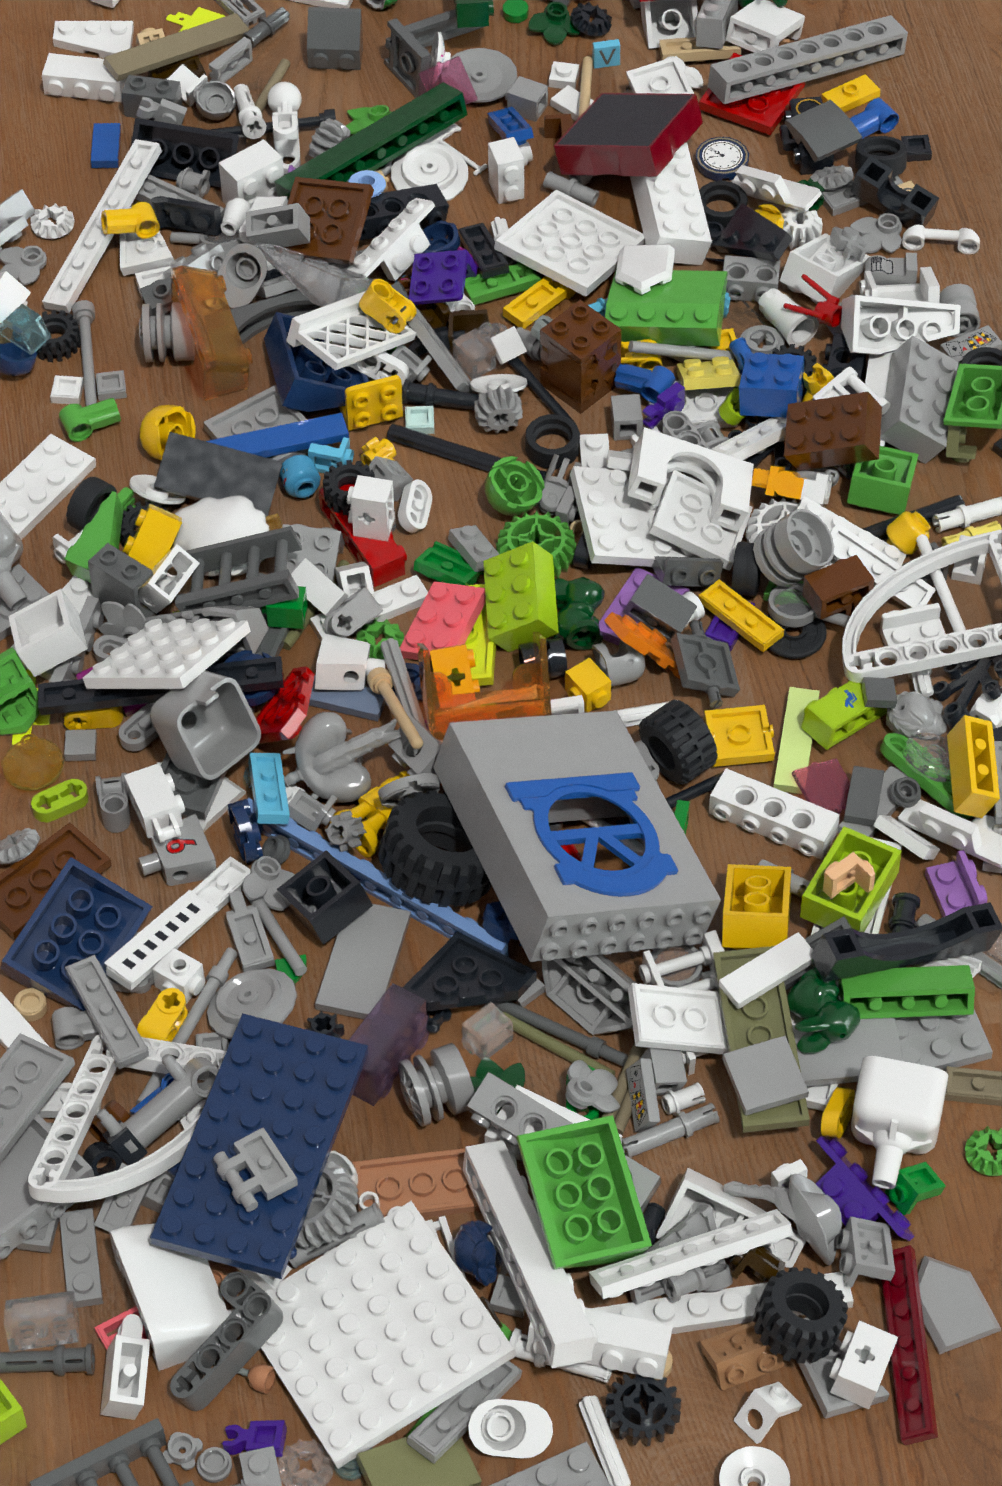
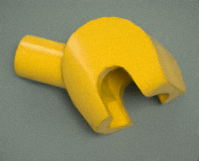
[802,363,834,402]

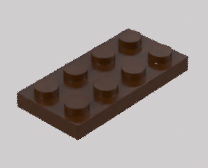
[0,822,112,939]

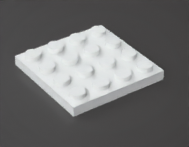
[494,190,646,296]
[570,466,701,567]
[83,618,251,689]

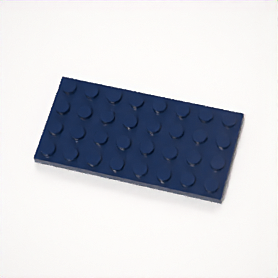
[150,1013,369,1279]

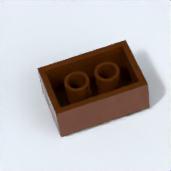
[784,392,882,471]

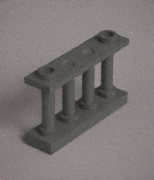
[175,526,302,612]
[29,1418,195,1486]

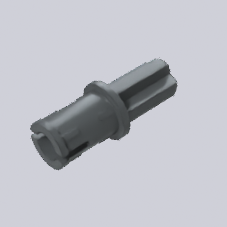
[243,7,290,48]

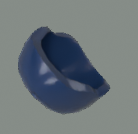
[423,221,460,253]
[0,341,37,376]

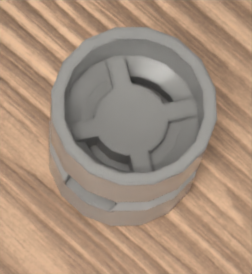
[939,284,981,337]

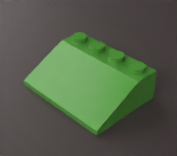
[605,269,728,346]
[516,1115,652,1269]

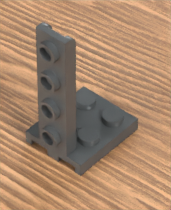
[384,9,483,98]

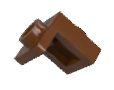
[544,114,572,138]

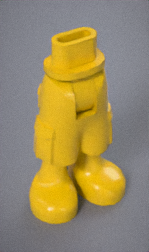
[330,771,410,857]

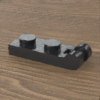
[150,196,222,236]

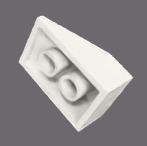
[779,233,871,304]

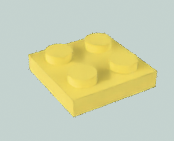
[677,356,741,390]

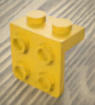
[339,375,403,431]

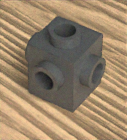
[140,277,186,316]

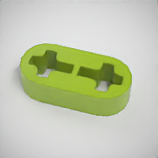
[718,386,746,426]
[31,779,89,823]

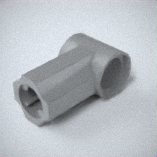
[52,1007,99,1050]

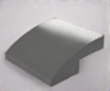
[785,100,862,162]

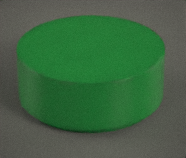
[503,0,529,23]

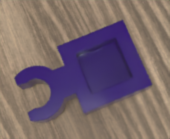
[642,382,685,429]
[222,1420,287,1457]

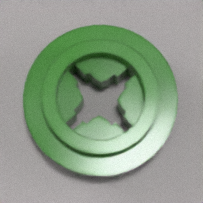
[356,619,404,660]
[965,1126,1002,1176]

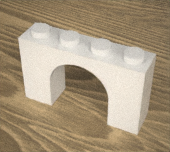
[627,427,754,532]

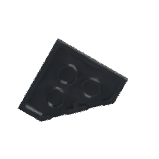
[401,932,537,1012]

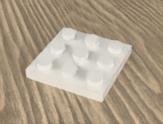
[649,471,753,571]

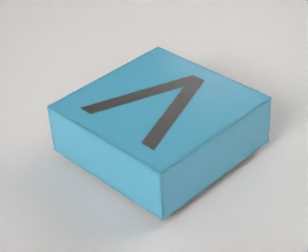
[592,39,620,69]

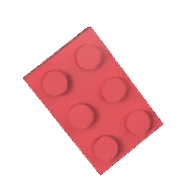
[400,582,486,662]

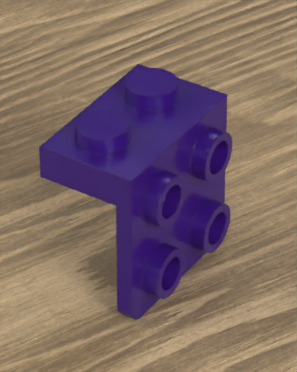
[409,250,478,305]

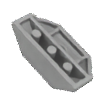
[542,954,636,1036]

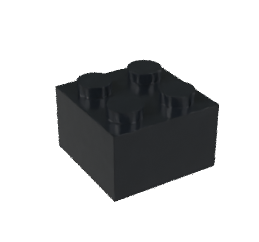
[277,850,373,945]

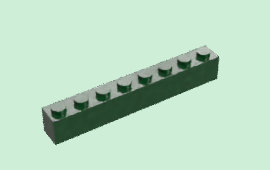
[274,82,468,200]

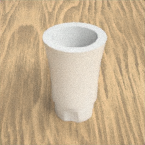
[758,288,819,348]

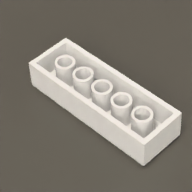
[630,142,712,265]

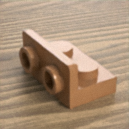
[700,1321,784,1390]

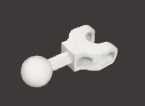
[268,82,302,174]

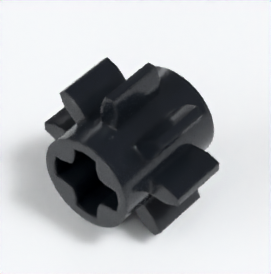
[306,1011,345,1038]

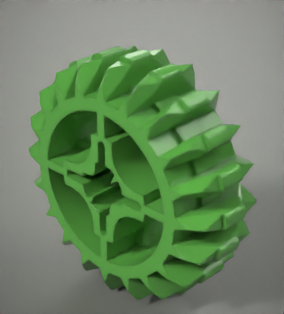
[496,510,576,578]

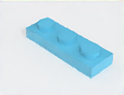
[248,753,290,824]

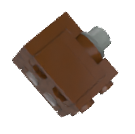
[531,300,622,414]

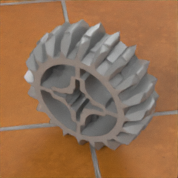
[295,1162,360,1250]

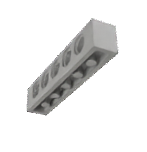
[467,1072,661,1213]

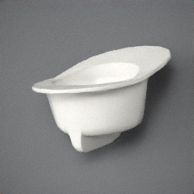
[468,1399,553,1458]

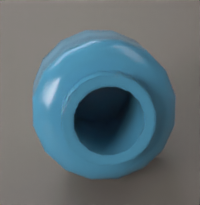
[279,455,321,498]

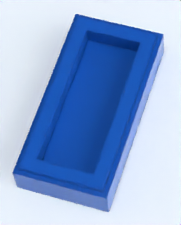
[91,123,121,168]

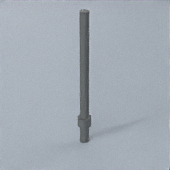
[486,1001,628,1067]

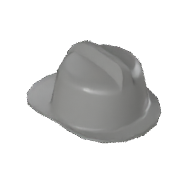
[214,243,268,308]

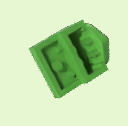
[0,647,40,735]

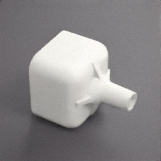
[851,1056,949,1189]

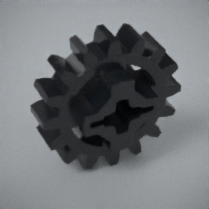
[605,1374,681,1446]

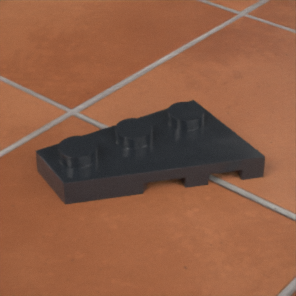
[714,203,793,261]

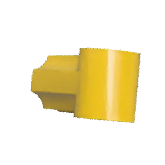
[101,202,160,239]

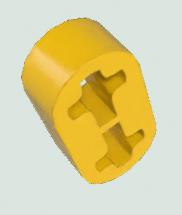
[821,1087,855,1139]

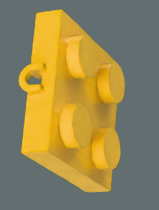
[704,705,775,767]

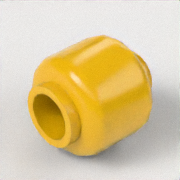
[886,511,931,555]

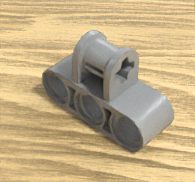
[662,411,729,484]

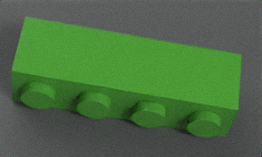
[838,965,975,1019]

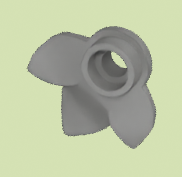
[850,213,902,253]
[0,246,47,285]
[99,601,146,639]
[243,856,295,911]
[565,1060,620,1113]

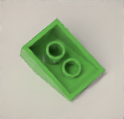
[944,363,1002,429]

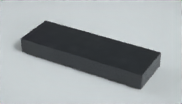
[458,223,509,279]

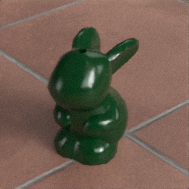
[551,577,605,650]
[787,967,861,1054]

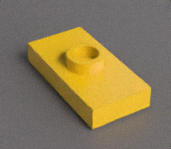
[821,74,881,113]

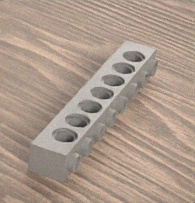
[708,15,908,104]

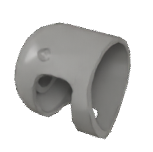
[592,640,645,687]

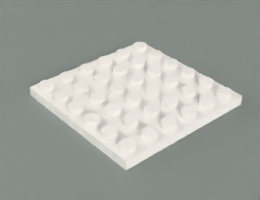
[259,1201,517,1469]

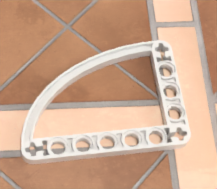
[842,530,1002,683]
[28,1034,227,1203]

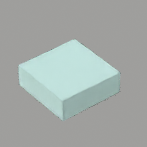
[405,406,435,434]

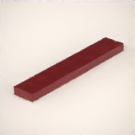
[882,1245,938,1446]

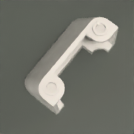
[109,1223,236,1371]

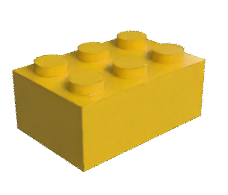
[722,864,791,950]

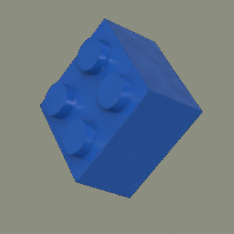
[739,352,804,418]

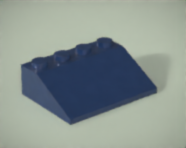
[264,312,369,412]
[0,857,153,1011]

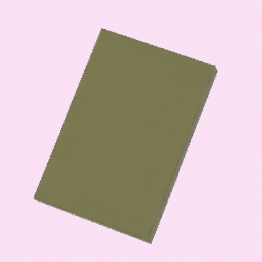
[356,1436,482,1486]

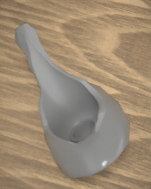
[723,1174,842,1266]

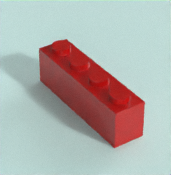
[319,484,407,587]

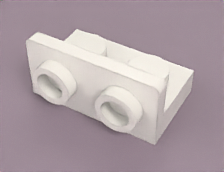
[879,603,948,660]

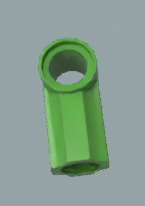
[59,398,121,442]

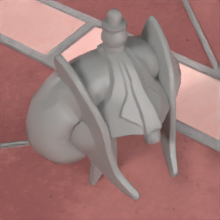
[283,712,402,803]

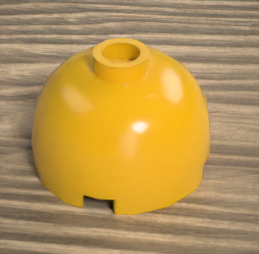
[140,405,196,461]

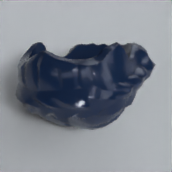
[454,1220,497,1287]

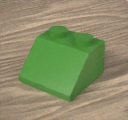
[847,446,919,515]

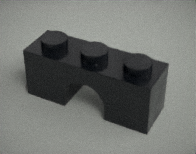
[851,156,939,228]

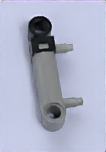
[83,1054,219,1176]

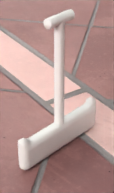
[422,123,488,176]

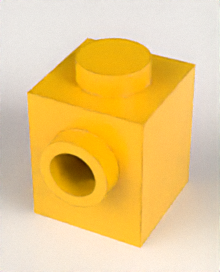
[565,658,611,713]

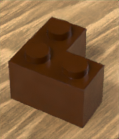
[802,555,875,628]

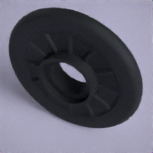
[767,605,827,659]

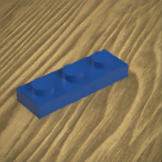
[487,107,534,145]

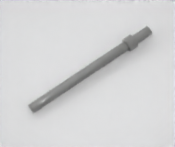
[136,947,238,1104]

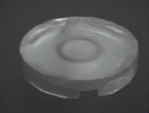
[903,733,951,782]

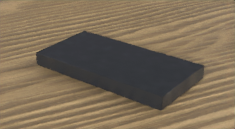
[154,432,283,519]

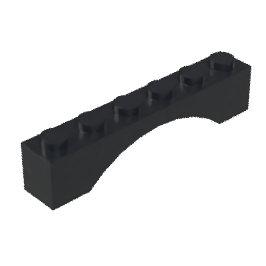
[811,902,1002,982]

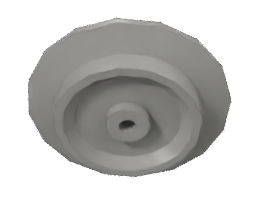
[441,48,517,103]
[207,968,297,1039]

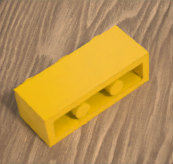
[947,715,1000,818]

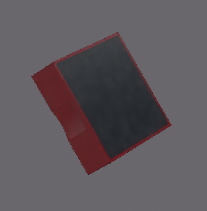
[554,93,703,177]

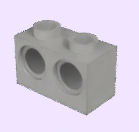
[723,255,781,302]

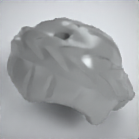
[886,691,947,742]

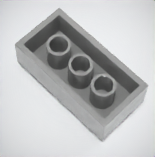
[880,335,958,464]

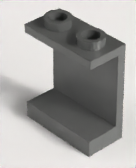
[88,543,159,618]

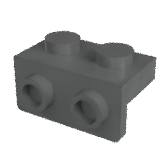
[652,556,724,587]

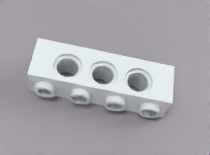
[709,768,840,860]

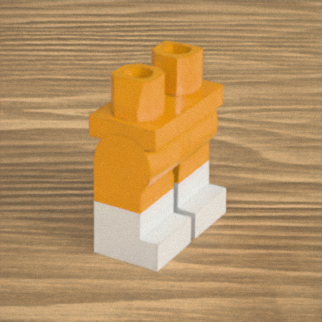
[751,466,834,504]

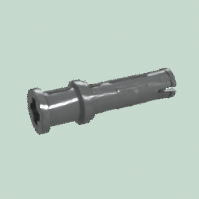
[0,1343,95,1376]

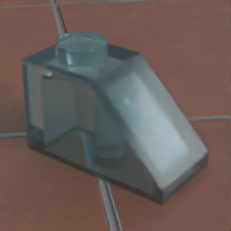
[0,304,51,355]

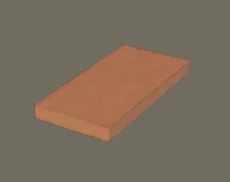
[352,1148,481,1218]

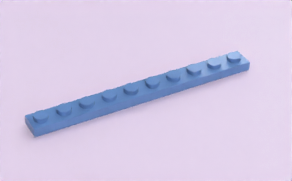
[247,798,509,957]

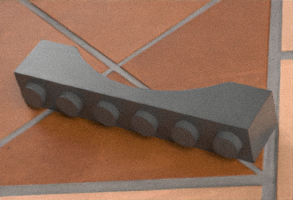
[196,275,363,362]

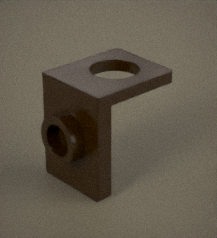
[448,309,491,355]

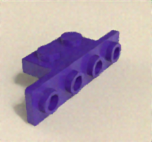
[816,1136,915,1241]

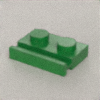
[413,541,484,586]

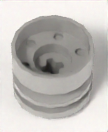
[139,301,195,363]
[753,509,834,587]
[398,1043,475,1127]

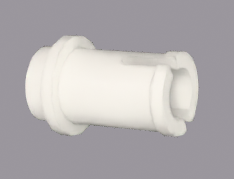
[661,1082,706,1116]

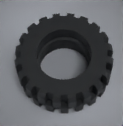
[378,791,492,907]

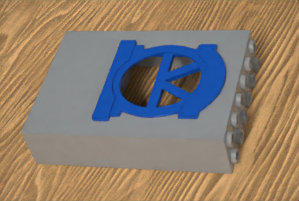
[433,710,721,962]

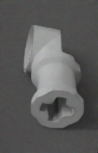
[662,1264,733,1302]

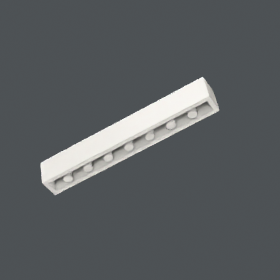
[463,1140,598,1368]

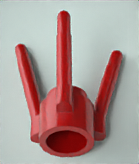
[783,274,842,328]

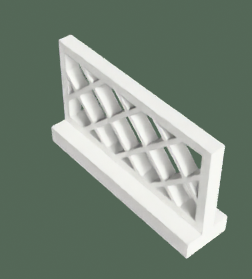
[286,291,416,370]

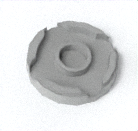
[378,773,440,808]

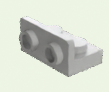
[837,1216,895,1287]

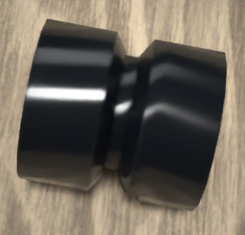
[518,637,568,683]

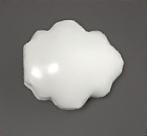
[173,495,269,577]

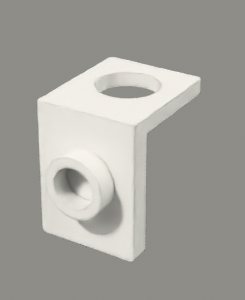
[167,64,208,107]
[734,1382,802,1444]

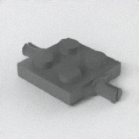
[671,620,740,708]

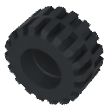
[639,699,718,785]
[753,1267,848,1364]

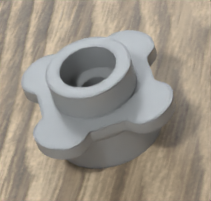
[163,1432,203,1470]

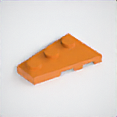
[604,612,680,679]

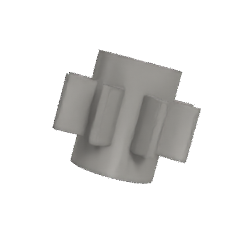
[325,811,366,852]

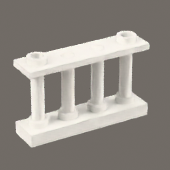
[639,930,725,1076]

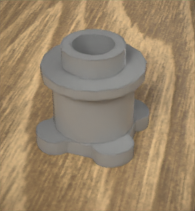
[176,167,210,198]

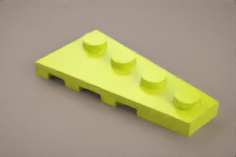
[432,584,496,689]

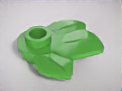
[346,105,391,134]

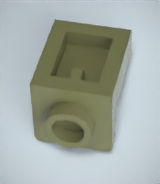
[946,425,977,462]

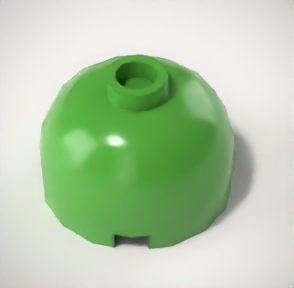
[485,456,544,516]

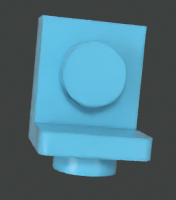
[308,437,354,473]

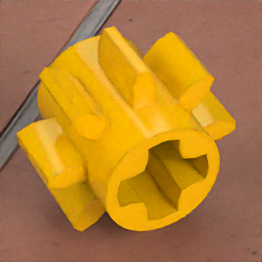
[361,436,397,466]

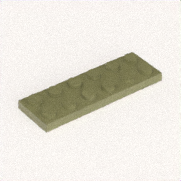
[713,946,810,1133]

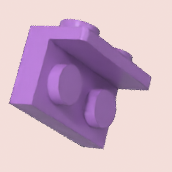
[925,850,987,917]

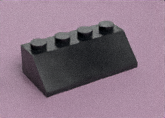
[131,118,247,187]

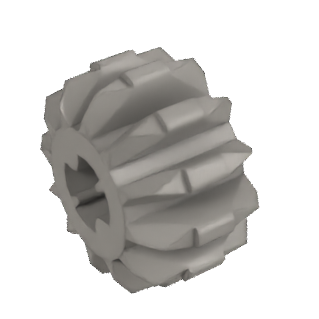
[309,118,350,158]
[474,385,523,434]

